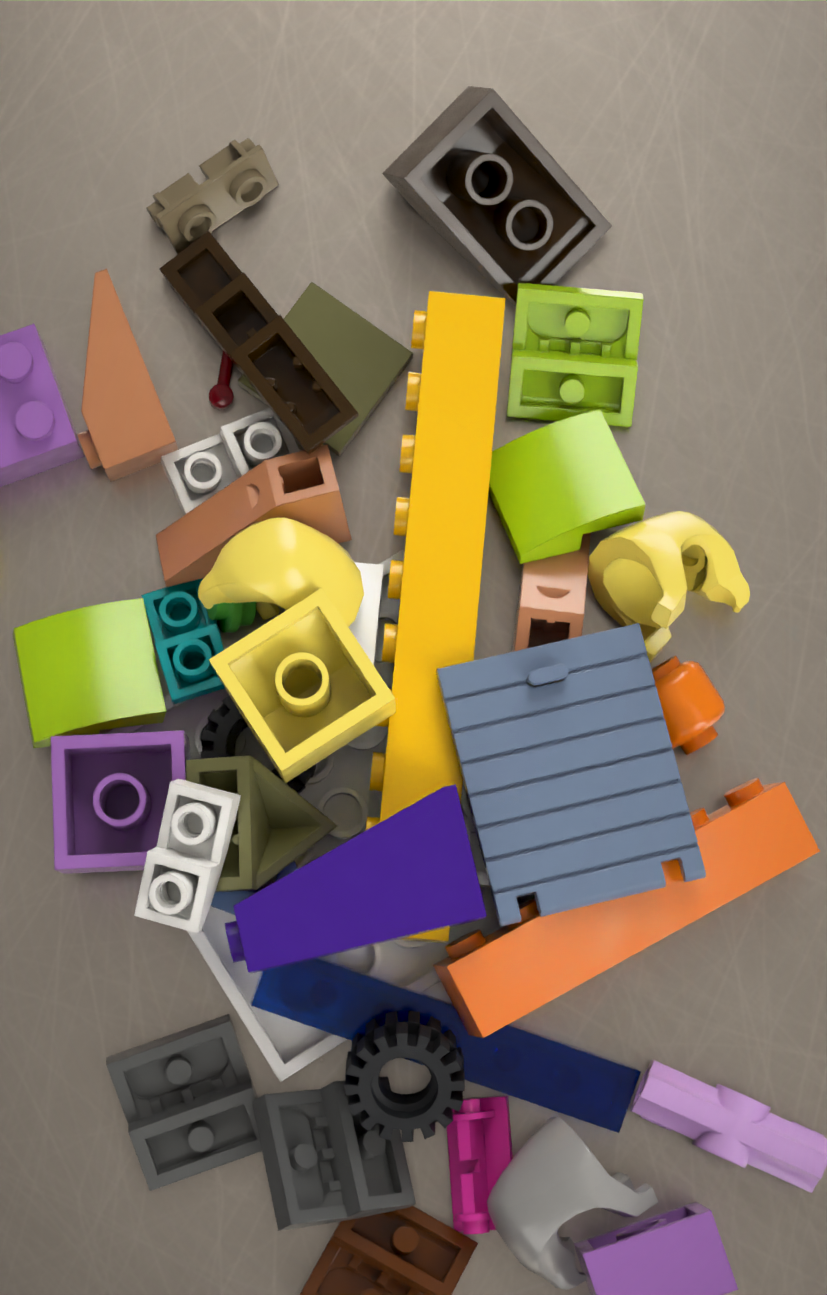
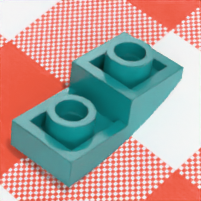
[141,578,225,705]

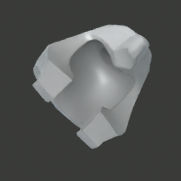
[487,1116,658,1290]

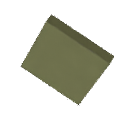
[238,282,413,457]

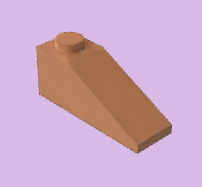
[77,268,179,482]

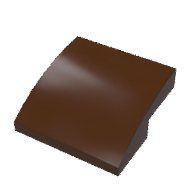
[299,1206,478,1295]

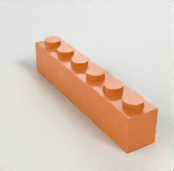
[433,778,820,1038]

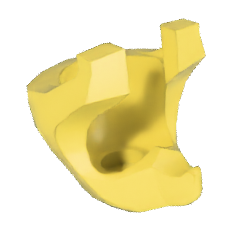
[587,511,750,663]
[198,517,364,627]

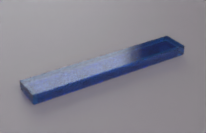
[250,958,641,1133]

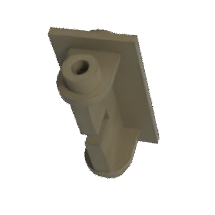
[146,138,279,254]

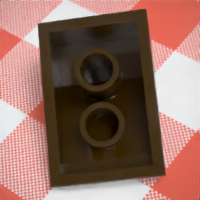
[382,86,612,307]

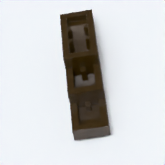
[160,231,359,455]

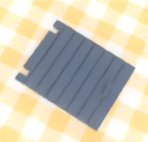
[436,623,706,927]

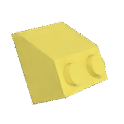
[209,588,396,783]

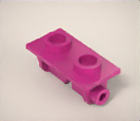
[447,1096,513,1234]

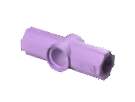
[630,1060,827,1193]

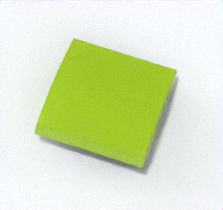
[507,283,644,427]
[489,409,646,564]
[12,598,167,748]

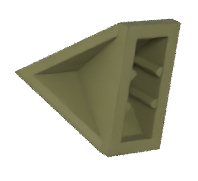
[186,755,338,893]

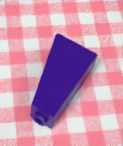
[225,784,487,974]

